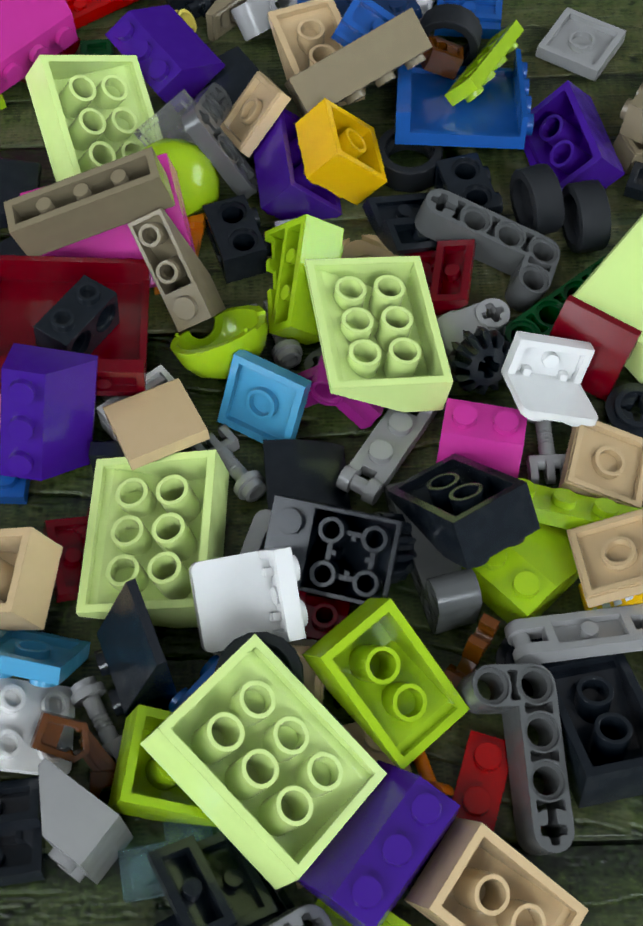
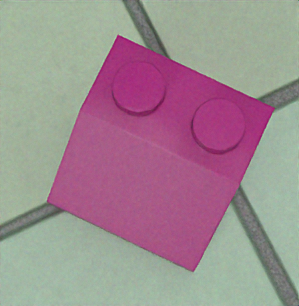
[436,398,527,478]

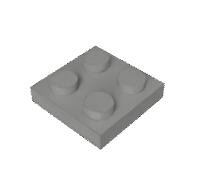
[535,7,627,81]

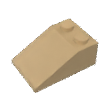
[267,0,366,117]
[0,527,63,631]
[405,817,589,926]

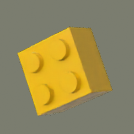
[295,98,387,206]

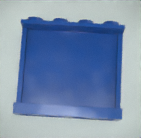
[395,48,534,150]

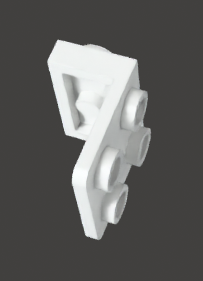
[501,331,599,427]
[189,547,308,653]
[0,678,75,775]

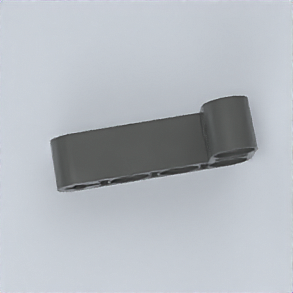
[414,188,560,313]
[384,481,482,635]
[457,663,574,856]

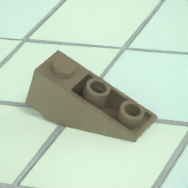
[127,207,226,332]

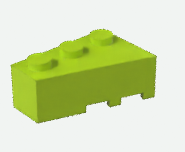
[265,214,344,345]

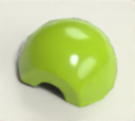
[143,138,220,217]
[170,305,268,379]

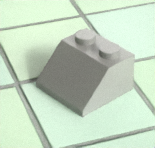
[38,758,134,885]

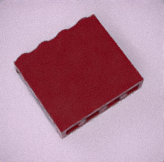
[0,255,150,396]

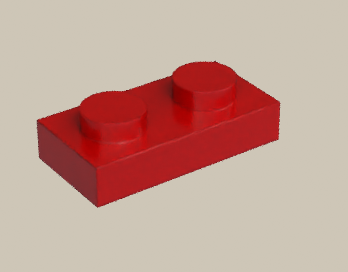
[452,730,508,832]

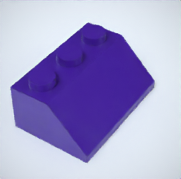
[105,4,226,114]
[524,80,625,190]
[253,108,343,220]
[0,343,98,481]
[297,760,460,926]

